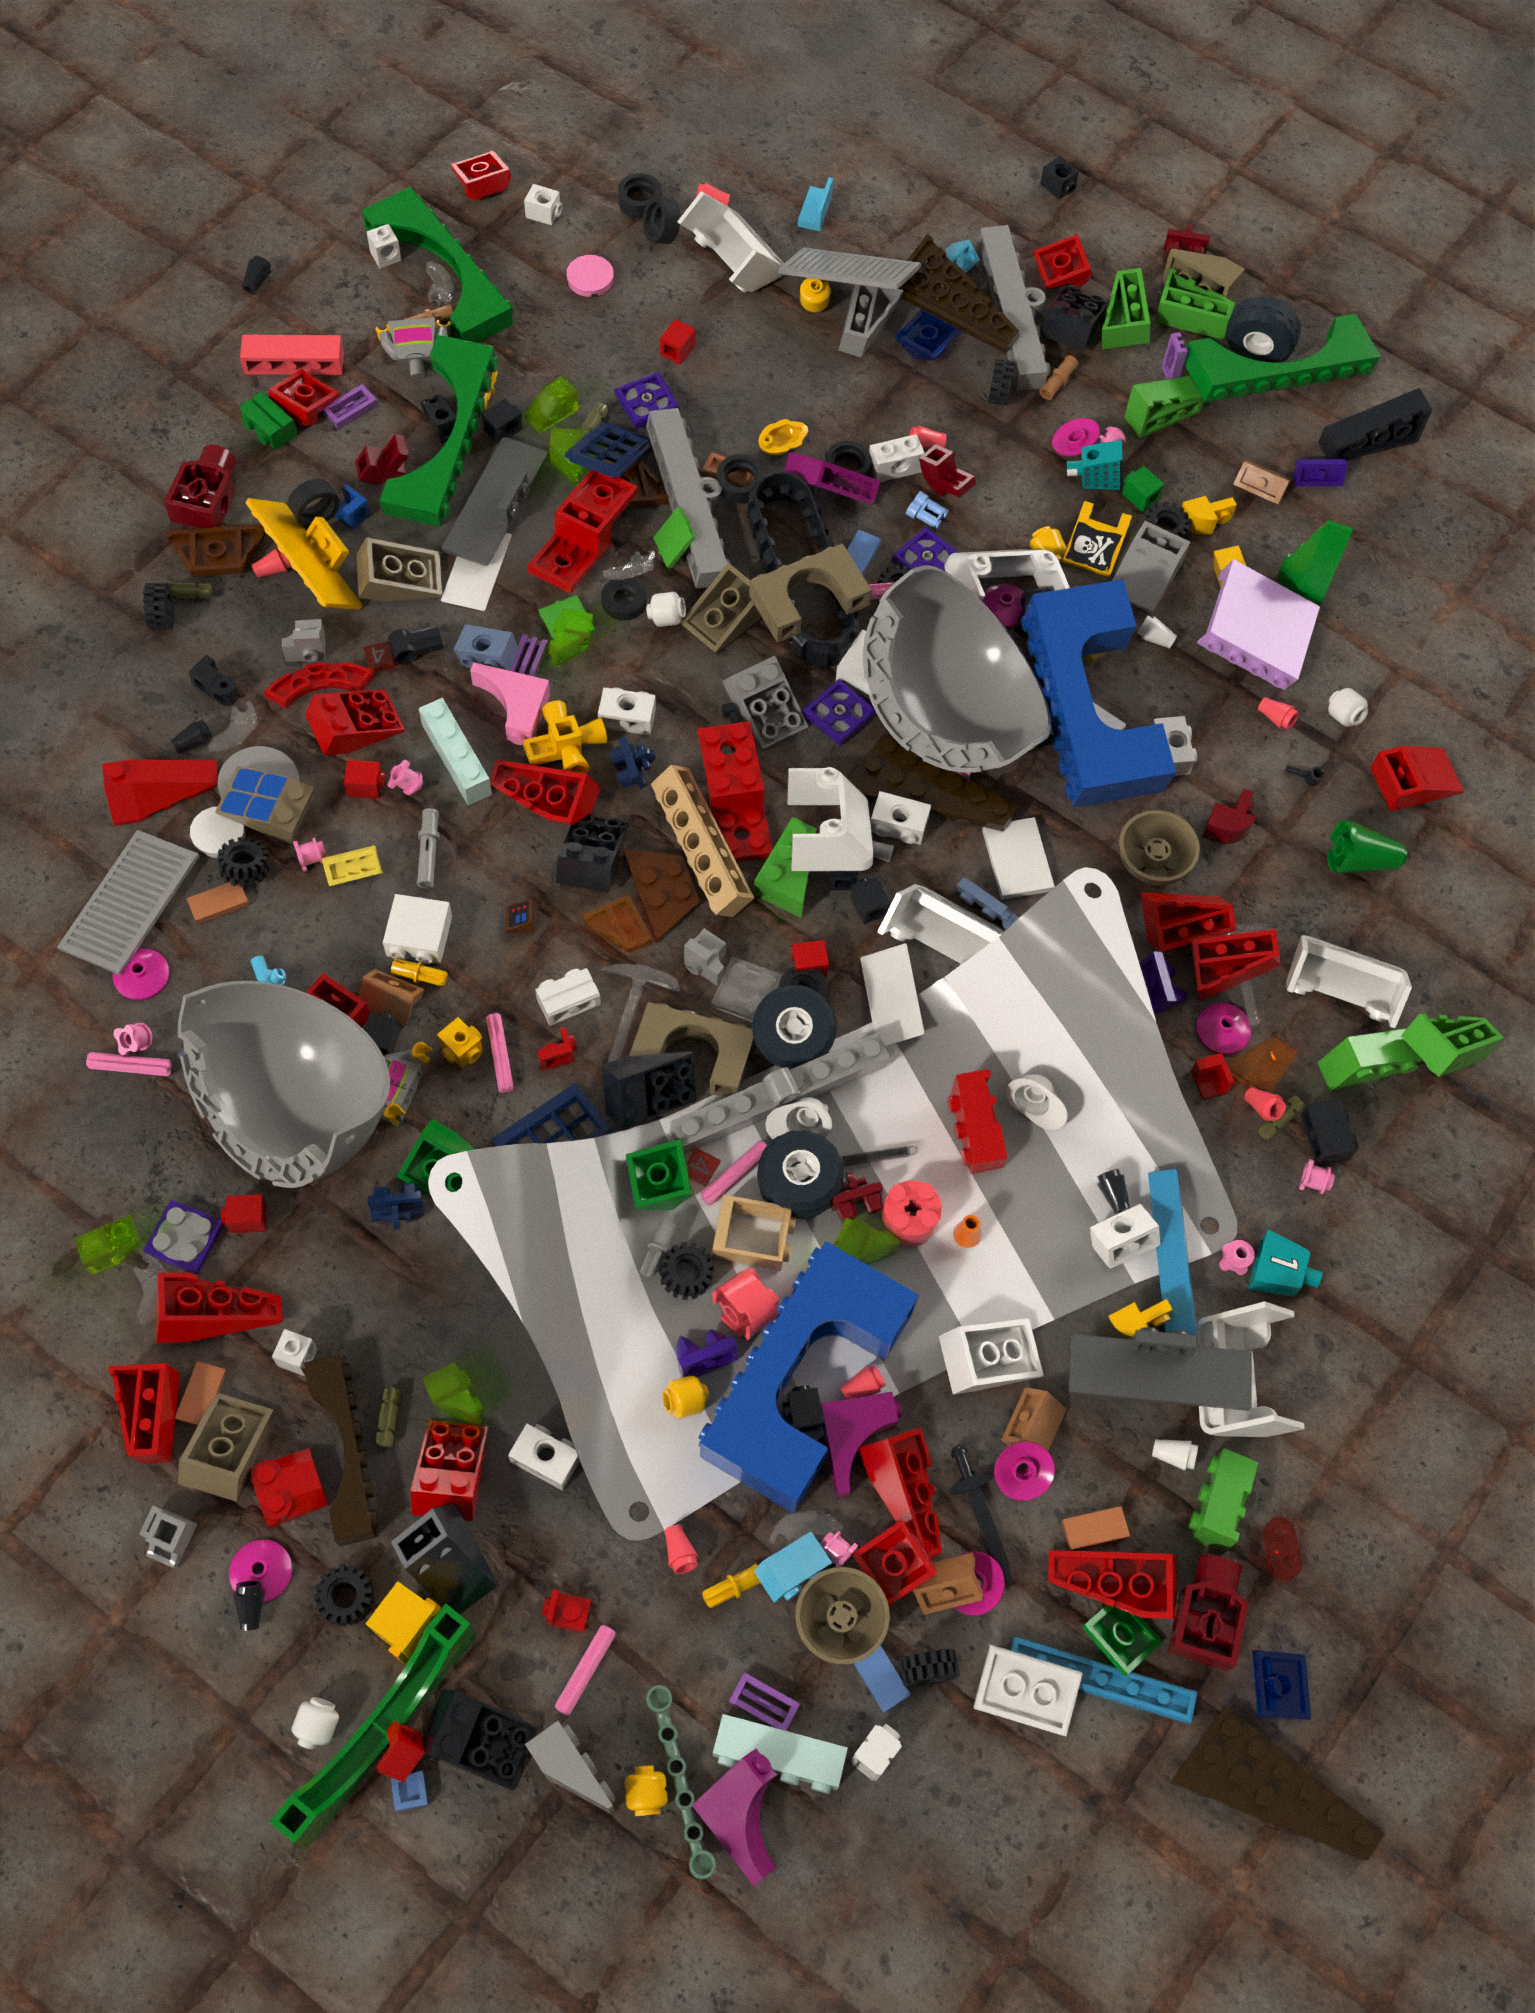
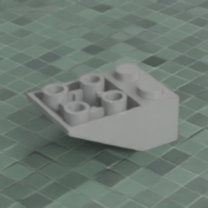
[1112,521,1190,614]
[722,656,808,749]
[525,1721,616,1814]

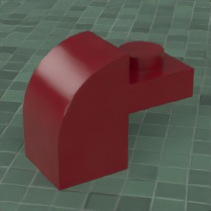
[355,434,409,485]
[919,444,976,498]
[1202,788,1256,844]

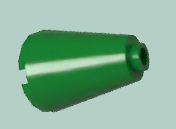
[1327,820,1407,873]

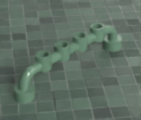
[646,1685,716,1880]

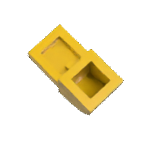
[1182,496,1237,535]
[1108,1299,1173,1339]

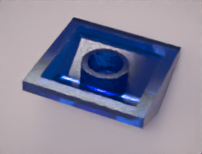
[895,309,962,361]
[1252,1650,1311,1721]

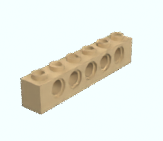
[651,765,754,917]

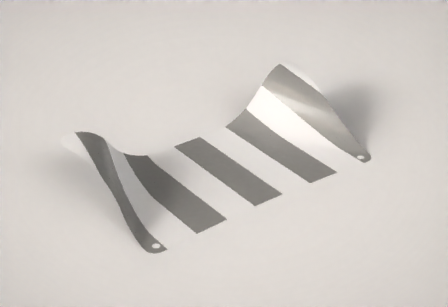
[428,867,1237,1541]

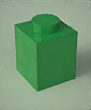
[1122,466,1165,513]

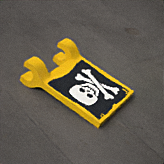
[1062,501,1132,578]

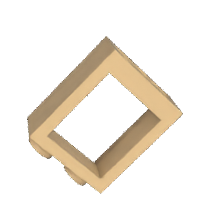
[712,1195,796,1271]

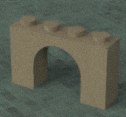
[749,544,872,643]
[629,1002,755,1098]

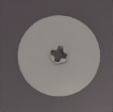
[218,746,300,799]

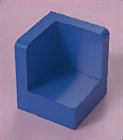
[333,484,370,530]

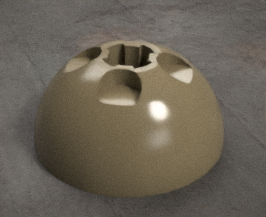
[1119,810,1200,886]
[795,1567,890,1664]

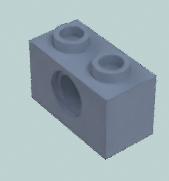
[454,624,519,671]

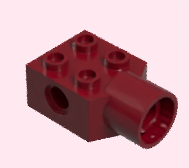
[163,444,237,528]
[1167,1554,1248,1671]

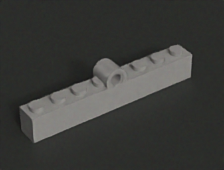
[978,225,1050,391]
[646,408,730,589]
[670,1032,890,1154]

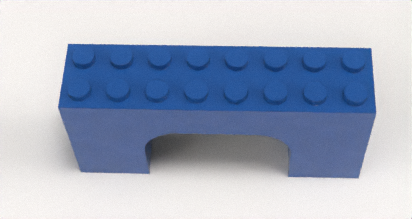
[1021,579,1176,808]
[698,1241,919,1514]

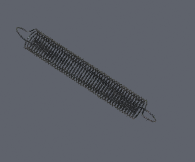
[842,1146,917,1166]

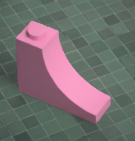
[470,662,550,745]

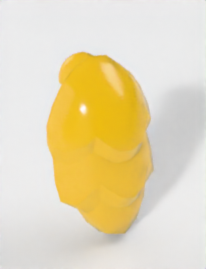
[758,419,808,455]

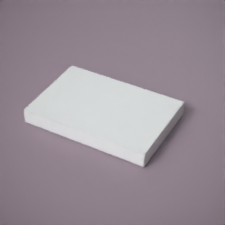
[982,817,1055,900]
[973,1644,1082,1736]

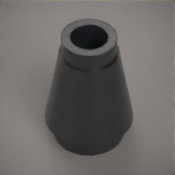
[242,256,271,294]
[171,720,213,753]
[1097,1169,1131,1214]
[233,1580,265,1631]

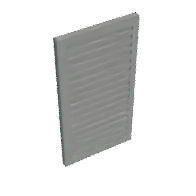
[777,247,921,290]
[57,830,200,975]

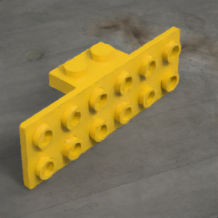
[245,498,363,610]

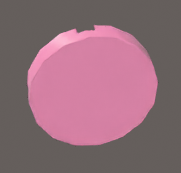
[567,255,614,297]

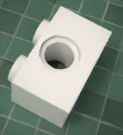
[869,434,925,482]
[598,688,656,735]
[1152,716,1197,776]
[870,791,931,845]
[1090,1204,1161,1269]
[508,1424,580,1491]

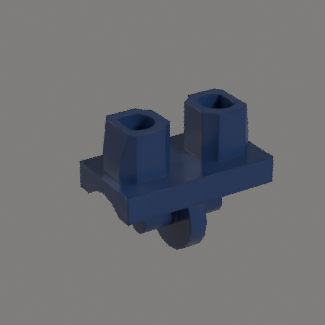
[609,736,656,789]
[368,1183,425,1230]

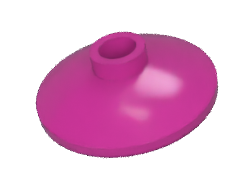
[1052,418,1100,456]
[982,584,1024,628]
[113,949,170,1000]
[1196,1003,1252,1055]
[994,1441,1055,1501]
[229,1539,293,1603]
[954,1551,1005,1616]

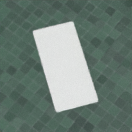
[441,533,512,611]
[860,943,924,1046]

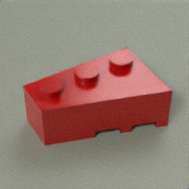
[1192,929,1281,1002]
[947,1069,1007,1174]
[108,1363,180,1464]

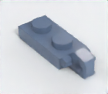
[957,877,1020,930]

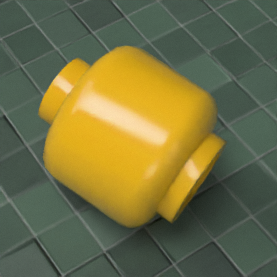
[800,278,831,313]
[1029,526,1066,562]
[662,1376,709,1419]
[624,1765,668,1816]

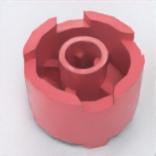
[881,1180,942,1247]
[712,1268,779,1340]

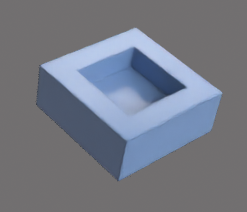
[391,1771,429,1812]

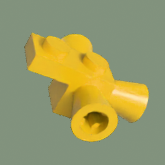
[523,700,607,774]

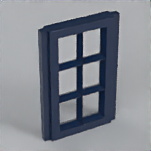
[564,422,652,478]
[490,1083,614,1147]

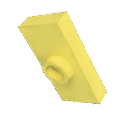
[322,845,383,886]

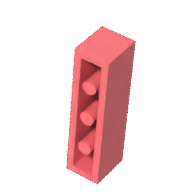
[240,334,344,375]

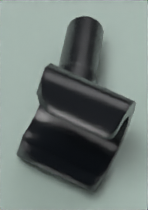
[1285,765,1324,787]

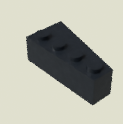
[1318,388,1432,461]

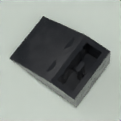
[1040,287,1109,351]
[556,814,628,893]
[602,1051,696,1129]
[391,1503,499,1615]
[422,1689,538,1791]

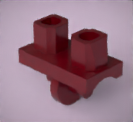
[1163,224,1210,258]
[830,1171,884,1223]

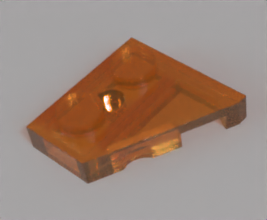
[581,894,653,953]
[1226,1037,1298,1093]

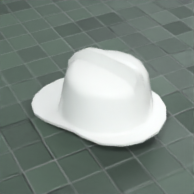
[1006,1074,1068,1130]
[765,1097,832,1139]

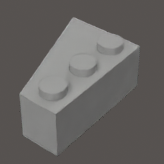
[838,284,903,357]

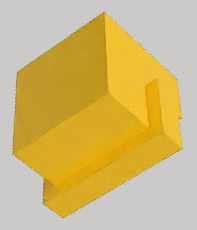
[366,1581,442,1665]

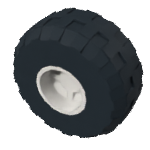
[1225,295,1301,363]
[752,984,837,1069]
[757,1130,844,1219]

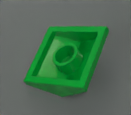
[1082,1605,1163,1677]

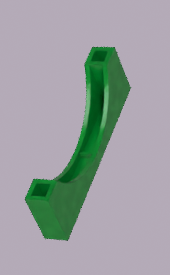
[361,187,514,343]
[1184,314,1381,402]
[380,335,499,527]
[269,1604,477,1849]

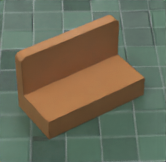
[1233,460,1292,504]
[358,969,425,1026]
[1001,1387,1066,1451]
[913,1553,983,1615]

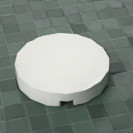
[190,807,246,858]

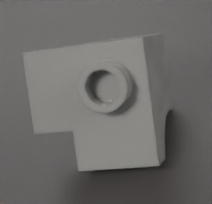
[282,619,325,662]
[684,928,726,986]
[139,1505,197,1568]

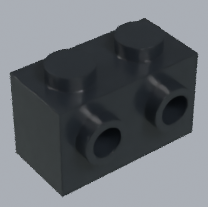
[1300,1098,1358,1166]

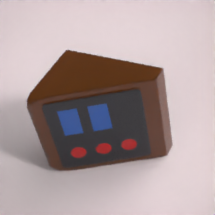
[506,900,534,933]

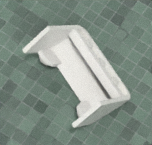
[677,191,784,293]
[944,549,1070,601]
[787,767,873,871]
[878,884,1005,966]
[1286,935,1412,1028]
[1196,1302,1305,1437]

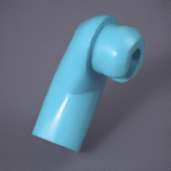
[250,956,286,985]

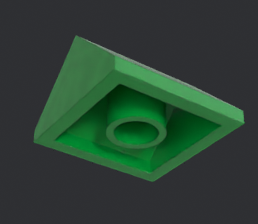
[626,1139,692,1210]

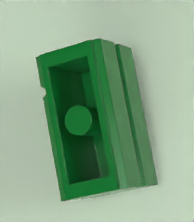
[240,391,298,450]

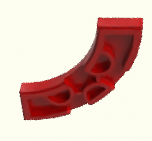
[263,662,375,709]

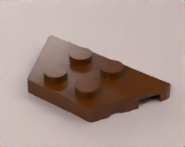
[598,460,670,508]
[166,524,266,577]
[623,849,700,943]

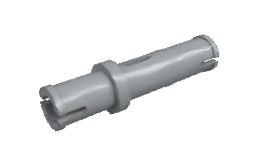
[416,808,440,889]

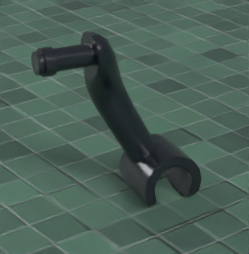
[721,703,739,751]

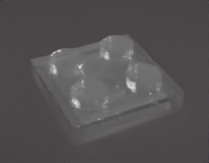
[711,956,783,1022]

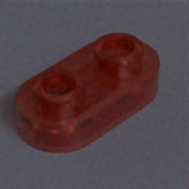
[1262,1517,1302,1581]

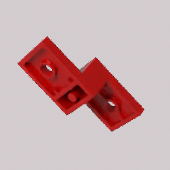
[527,470,638,594]
[697,721,773,863]

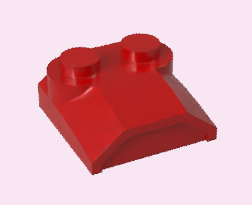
[450,150,511,200]
[1033,234,1092,289]
[269,369,340,426]
[250,1448,329,1529]
[852,1519,938,1607]

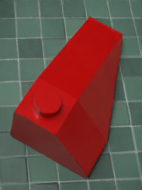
[102,759,218,826]
[489,759,601,825]
[155,1273,283,1343]
[859,1427,942,1558]
[1048,1550,1178,1619]

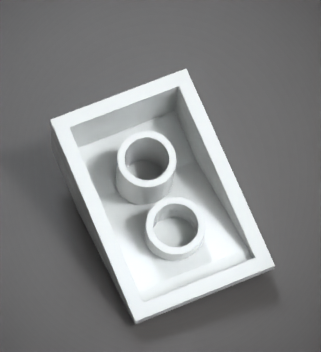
[939,1318,1044,1394]

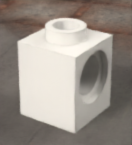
[524,184,562,225]
[367,224,401,268]
[272,1329,318,1376]

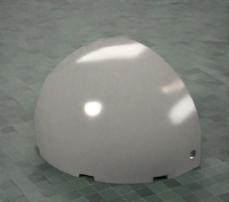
[863,565,1051,772]
[178,981,390,1188]

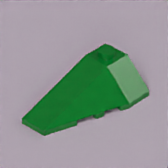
[1277,520,1353,606]
[397,1119,475,1193]

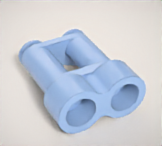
[906,491,949,529]

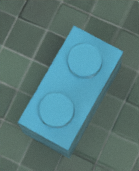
[754,1532,832,1603]

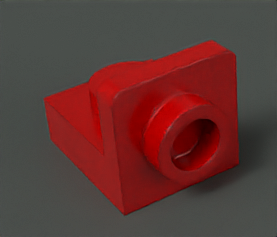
[537,1027,578,1071]
[542,1589,591,1633]

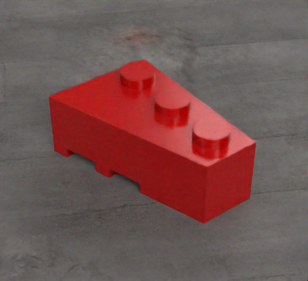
[1140,892,1236,952]

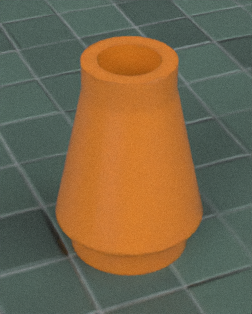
[953,1215,982,1248]

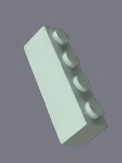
[419,698,492,805]
[713,1714,847,1794]

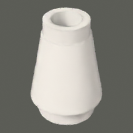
[1137,615,1177,649]
[1152,1439,1198,1471]

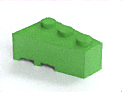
[1155,267,1235,340]
[1102,268,1150,350]
[1124,376,1204,438]
[754,817,816,918]
[1401,1013,1504,1077]
[1317,1029,1423,1092]
[1188,1448,1258,1553]

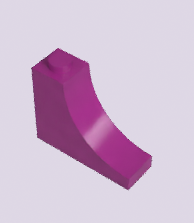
[784,452,881,505]
[821,1392,902,1500]
[692,1748,777,1886]

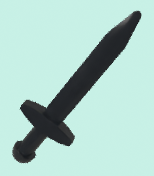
[949,1445,1012,1586]

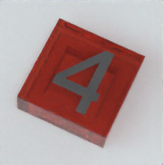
[363,641,395,672]
[686,1147,721,1187]

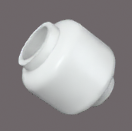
[646,592,686,627]
[1328,688,1368,727]
[291,1697,339,1750]

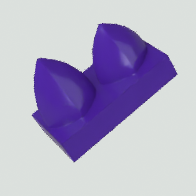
[1292,457,1347,486]
[1139,952,1188,1013]
[676,1329,739,1378]

